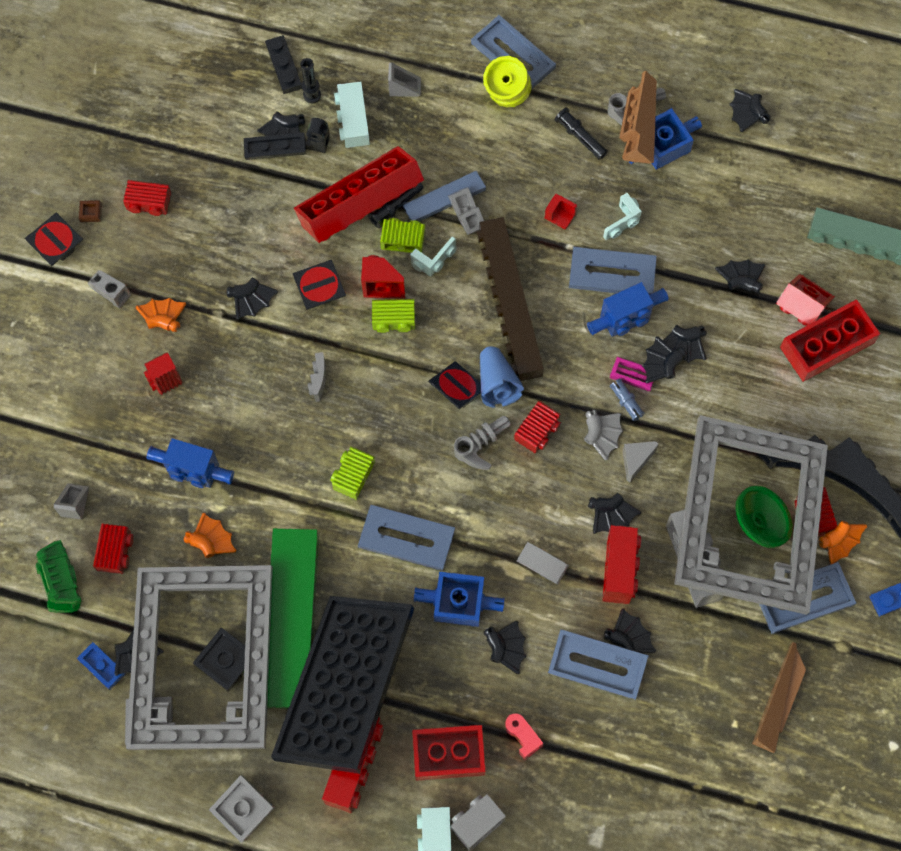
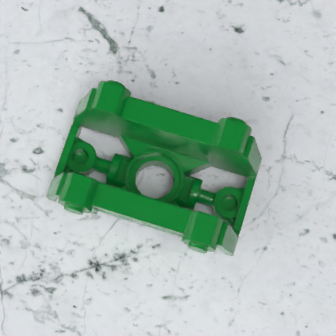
[35,540,82,613]

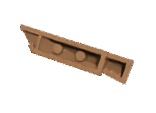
[619,71,657,164]
[752,642,806,753]

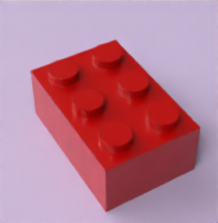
[602,525,641,604]
[412,725,486,781]

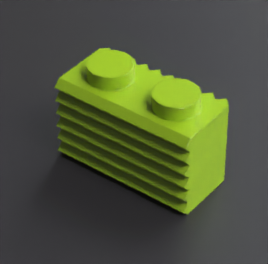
[380,218,425,253]
[372,299,415,333]
[330,446,375,500]

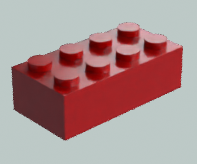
[780,299,880,382]
[322,717,384,813]

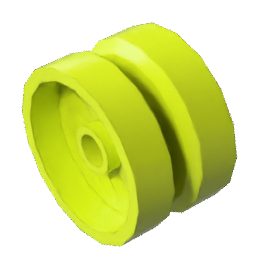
[483,56,532,108]

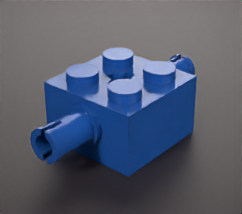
[629,108,702,170]
[587,282,669,337]
[147,438,234,488]
[414,572,505,627]

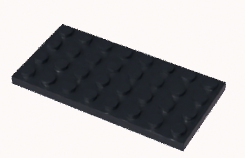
[271,596,415,774]

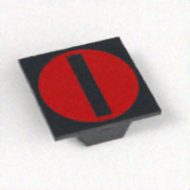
[24,212,83,266]
[292,259,346,310]
[428,361,481,410]

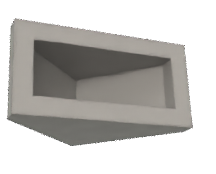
[388,62,421,97]
[623,441,658,482]
[54,484,89,520]

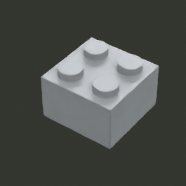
[451,794,506,851]

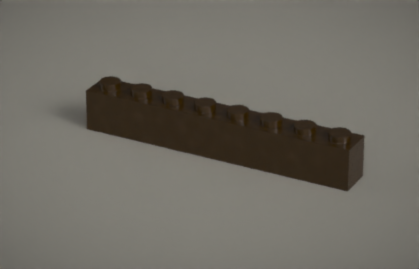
[476,217,544,381]

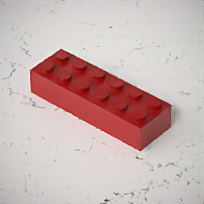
[294,146,424,243]

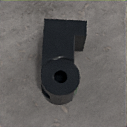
[306,118,330,153]

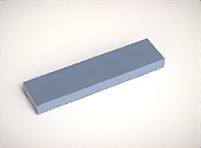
[403,171,486,221]

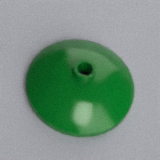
[735,486,793,548]

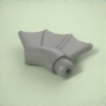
[584,410,623,460]

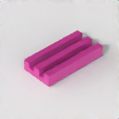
[610,357,654,392]

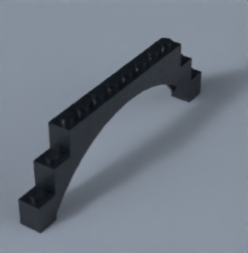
[757,432,901,540]

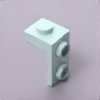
[603,193,642,240]
[410,236,457,277]

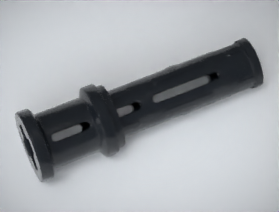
[300,58,321,104]
[554,107,608,160]
[368,182,424,228]

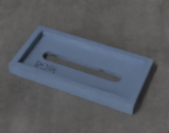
[471,15,556,89]
[569,247,657,295]
[358,505,455,571]
[759,562,856,634]
[548,629,648,700]

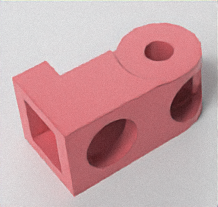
[505,713,543,760]

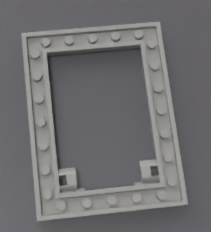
[674,415,828,615]
[126,565,273,750]

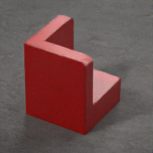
[544,193,577,229]

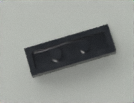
[265,35,302,94]
[243,132,307,160]

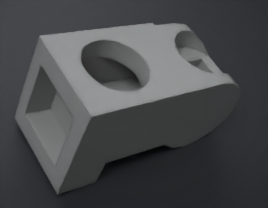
[88,270,131,309]

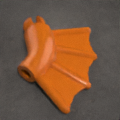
[136,298,186,332]
[184,513,237,558]
[819,520,867,565]

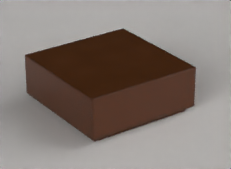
[79,200,102,222]

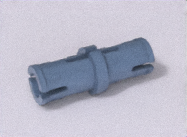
[610,379,645,421]

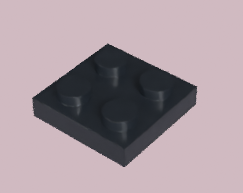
[193,627,245,692]

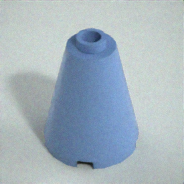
[480,346,524,407]

